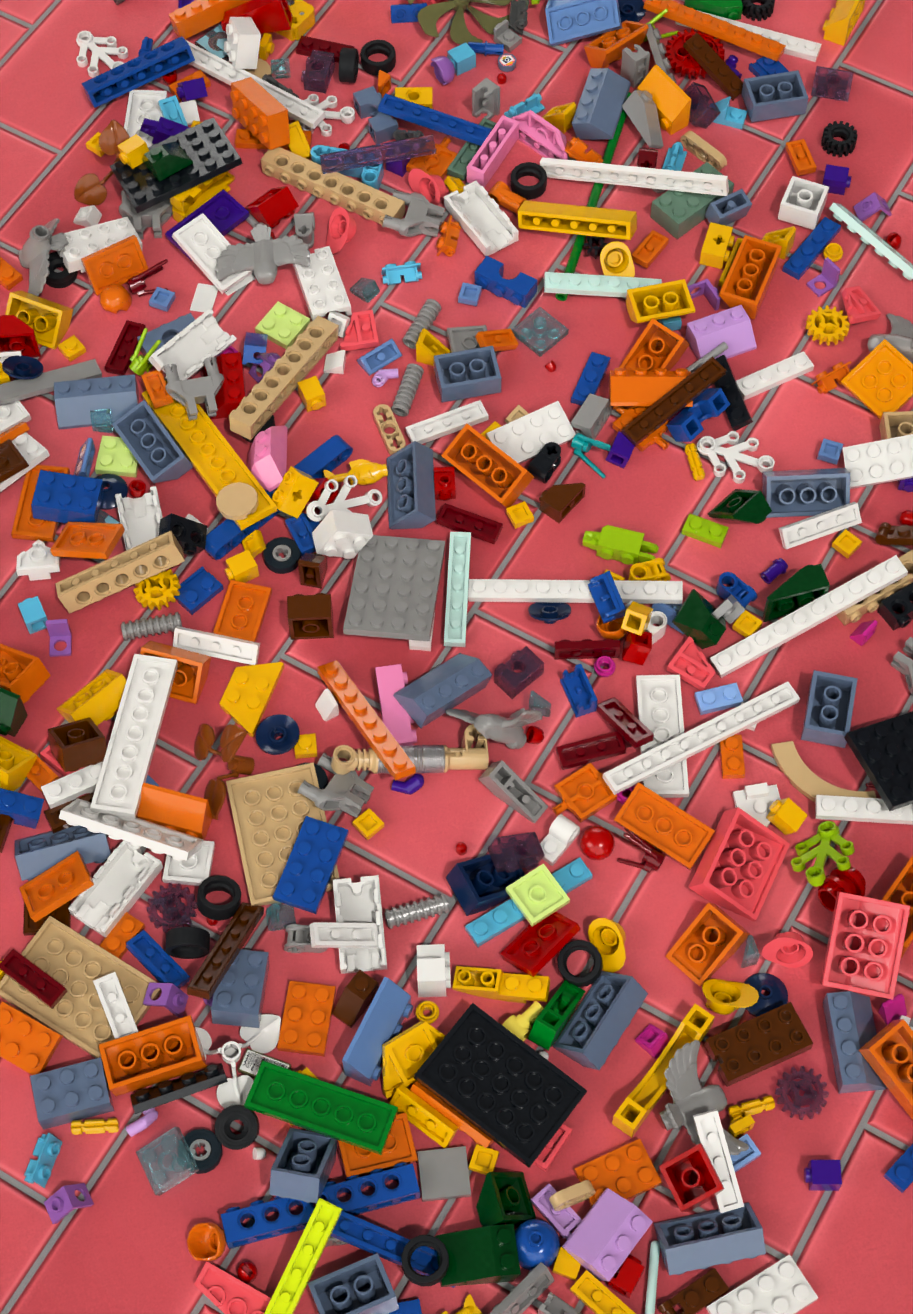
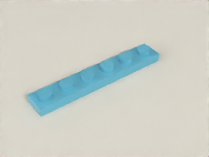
[465,857,593,948]

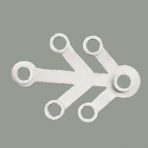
[76,31,129,78]
[288,94,355,137]
[697,431,775,484]
[306,475,382,522]

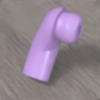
[372,368,399,387]
[126,1107,158,1137]

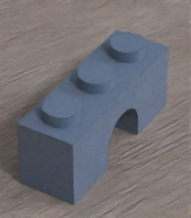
[353,86,399,145]
[137,313,195,363]

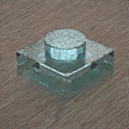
[271,58,291,79]

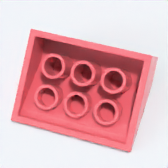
[689,807,790,921]
[820,891,910,1000]

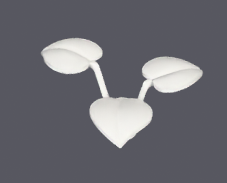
[195,1014,281,1109]

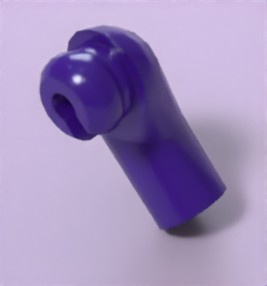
[725,55,742,79]
[391,774,424,795]

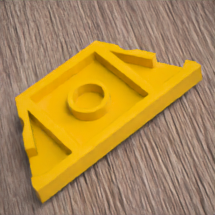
[219,662,284,737]
[382,1020,445,1099]

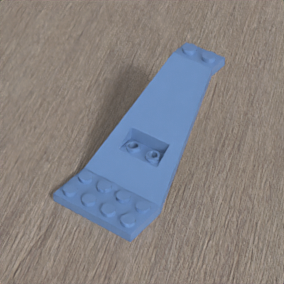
[545,0,622,46]

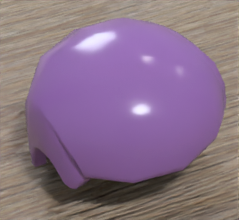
[430,56,455,85]

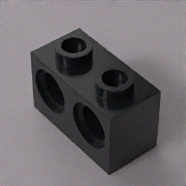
[158,513,207,555]
[878,583,913,631]

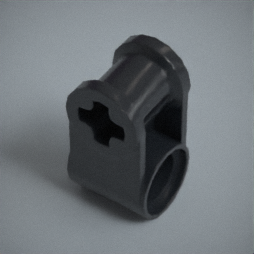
[527,442,561,483]

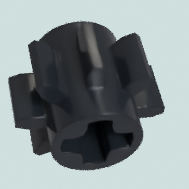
[584,236,608,259]

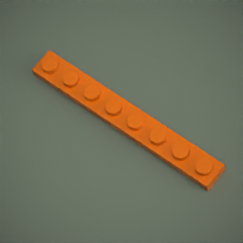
[643,0,786,61]
[317,660,416,781]

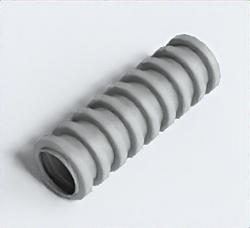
[403,299,442,349]
[391,363,424,416]
[121,612,182,641]
[384,893,449,929]

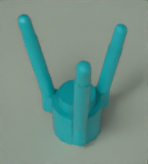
[571,433,611,478]

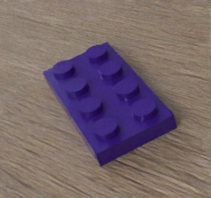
[165,189,250,261]

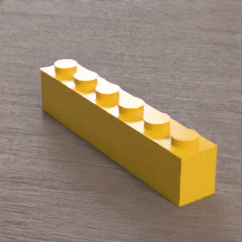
[518,200,637,240]

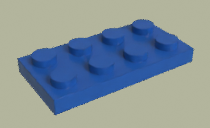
[273,816,349,914]

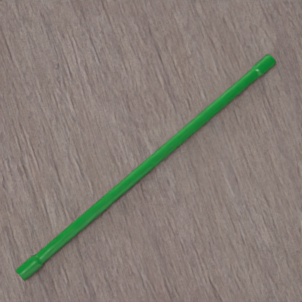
[555,92,632,301]

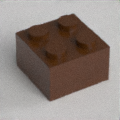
[287,593,334,640]
[48,717,107,772]

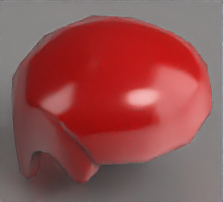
[580,826,615,861]

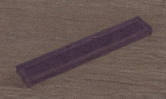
[320,134,436,174]

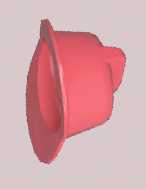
[408,168,449,206]
[326,207,357,254]
[761,932,813,968]

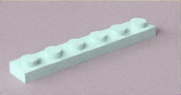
[829,202,913,281]
[544,272,662,298]
[444,532,471,647]

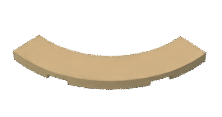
[771,741,876,802]

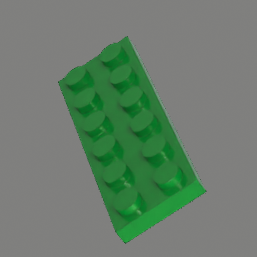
[244,1060,398,1155]

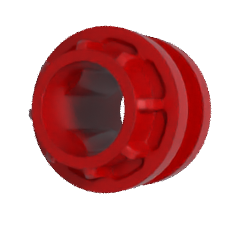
[818,867,866,912]

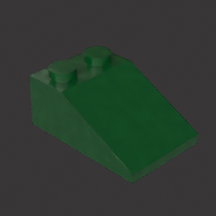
[762,564,830,622]
[435,1224,521,1287]

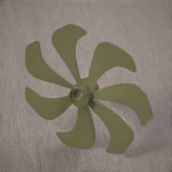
[407,0,511,45]

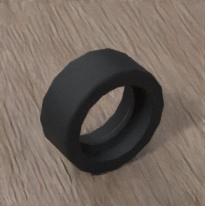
[360,40,396,75]
[510,162,547,200]
[197,875,241,921]
[165,927,210,959]
[557,940,603,987]
[401,1235,449,1287]

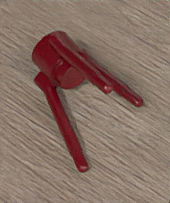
[127,259,168,297]
[617,828,666,873]

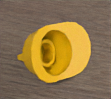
[600,241,635,277]
[588,918,626,973]
[702,979,759,1015]

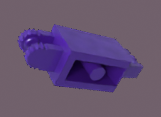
[140,116,190,144]

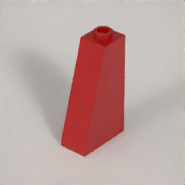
[221,0,293,34]

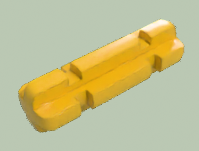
[685,443,705,481]
[728,1095,775,1120]
[71,1118,119,1135]

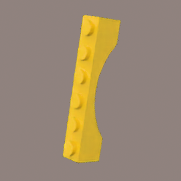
[612,1003,715,1138]

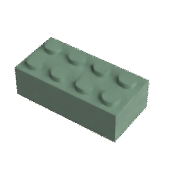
[650,162,734,239]

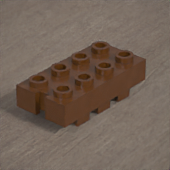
[705,1002,813,1087]

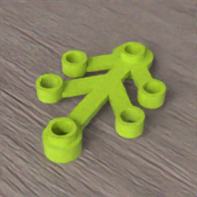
[791,821,855,887]

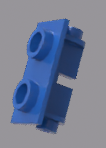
[391,3,427,23]

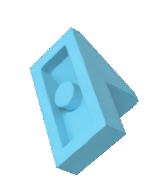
[706,96,748,130]

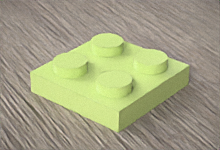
[255,301,311,349]
[95,435,139,477]
[506,863,570,927]

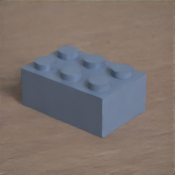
[742,70,809,122]
[434,346,502,403]
[801,670,858,748]
[211,950,269,1028]
[30,1057,114,1130]
[269,1128,337,1203]
[308,1253,399,1314]

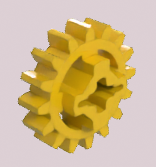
[805,305,850,346]
[133,569,181,610]

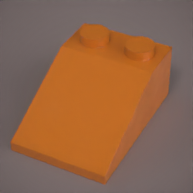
[619,318,690,371]
[0,644,51,704]
[665,902,750,987]

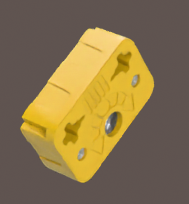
[276,0,315,41]

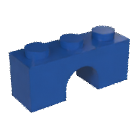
[475,256,538,308]
[666,388,730,442]
[0,788,44,829]

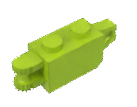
[582,525,659,565]

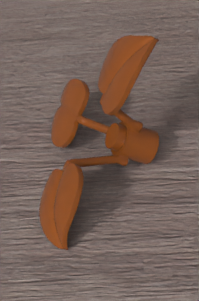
[74,120,130,206]
[194,724,255,820]

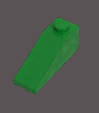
[684,0,743,20]
[528,980,586,1051]

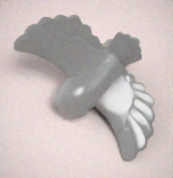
[18,218,69,296]
[215,223,310,285]
[867,313,913,364]
[445,708,543,749]
[659,1040,749,1155]

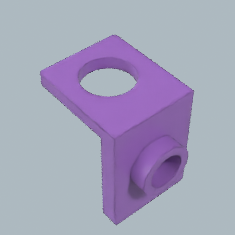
[853,192,892,222]
[806,257,840,297]
[687,278,721,311]
[248,353,281,383]
[46,619,72,657]
[143,982,188,1017]
[44,1183,94,1224]

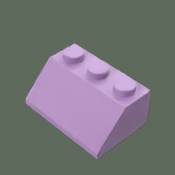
[685,305,757,360]
[562,1188,653,1282]

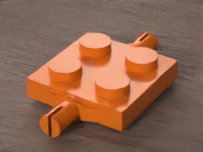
[406,137,457,179]
[612,406,670,452]
[552,762,617,823]

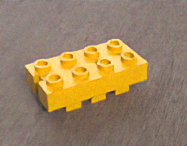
[170,171,235,223]

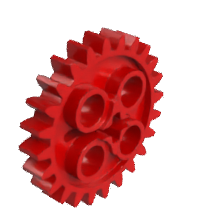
[665,28,725,79]

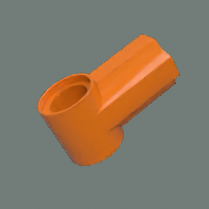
[488,181,527,214]

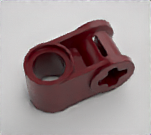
[637,148,658,168]

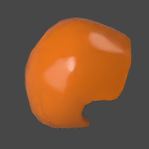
[100,284,132,314]
[596,615,627,640]
[187,1222,226,1261]

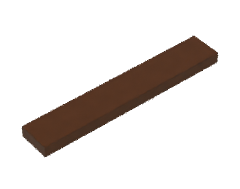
[622,357,727,446]
[187,902,264,1000]

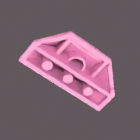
[511,110,568,160]
[247,425,287,492]

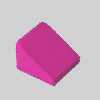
[850,620,878,646]
[878,994,907,1025]
[635,1024,670,1059]

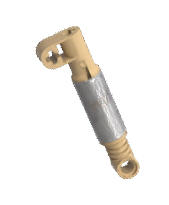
[331,724,489,775]

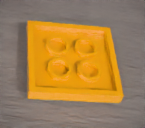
[841,339,913,420]

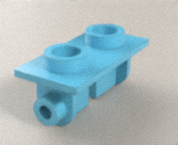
[504,93,545,118]
[662,142,687,171]
[381,261,422,285]
[24,1133,62,1188]

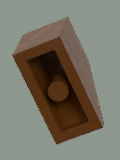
[539,483,586,523]
[298,553,328,589]
[332,970,379,1028]

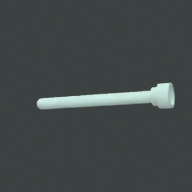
[645,1240,660,1314]

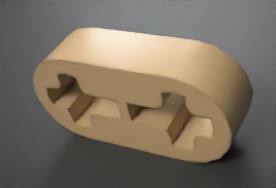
[549,1180,596,1211]

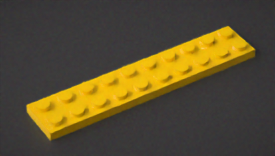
[141,380,278,531]

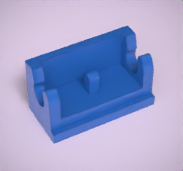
[242,332,268,364]
[588,571,626,624]
[560,664,598,718]

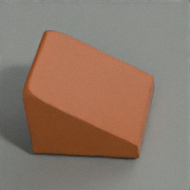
[378,70,391,98]

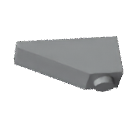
[622,90,663,149]
[478,760,548,823]

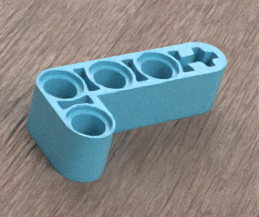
[310,145,384,190]

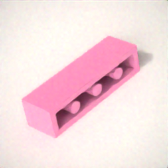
[467,115,519,188]
[375,664,417,746]

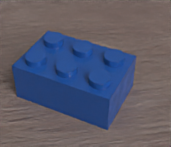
[31,470,104,523]

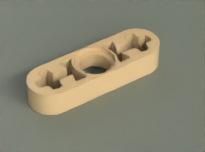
[680,131,727,171]
[373,404,406,455]

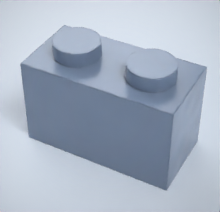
[704,189,752,226]

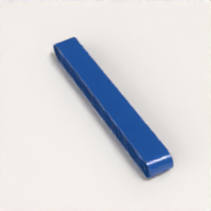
[205,435,353,560]

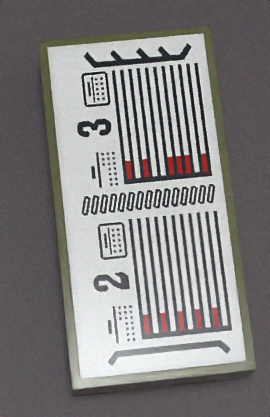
[238,1048,291,1078]

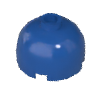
[515,1219,560,1270]

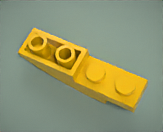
[452,966,551,1004]

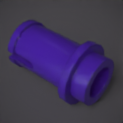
[761,558,788,584]

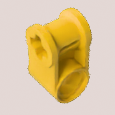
[628,558,671,581]

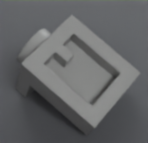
[493,19,522,53]
[712,594,745,624]

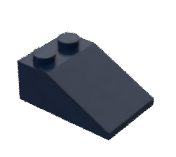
[446,848,525,916]

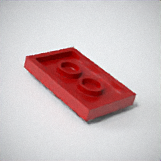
[500,912,581,977]

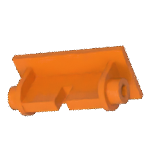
[564,137,603,163]
[436,215,461,257]
[811,361,852,394]

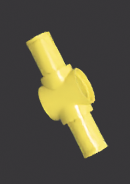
[502,1001,544,1042]

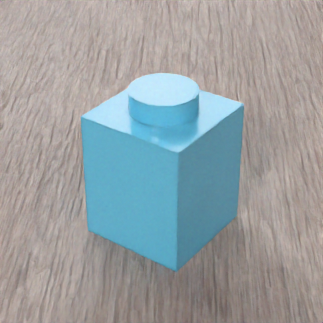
[447,42,476,76]
[18,596,48,634]

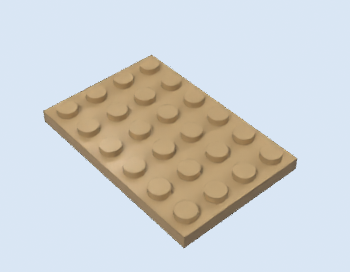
[226,762,340,906]
[0,916,162,1059]

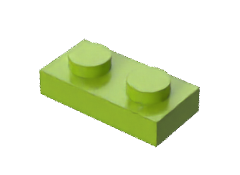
[681,514,729,548]

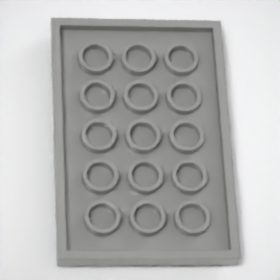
[343,535,445,641]

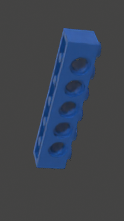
[82,36,195,108]

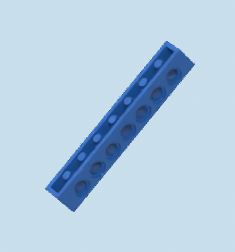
[221,1162,421,1249]

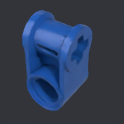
[716,572,757,610]

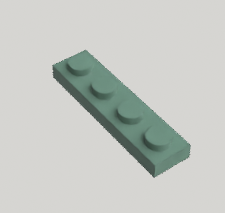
[447,118,497,181]

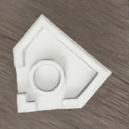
[16,539,60,581]
[732,782,781,827]

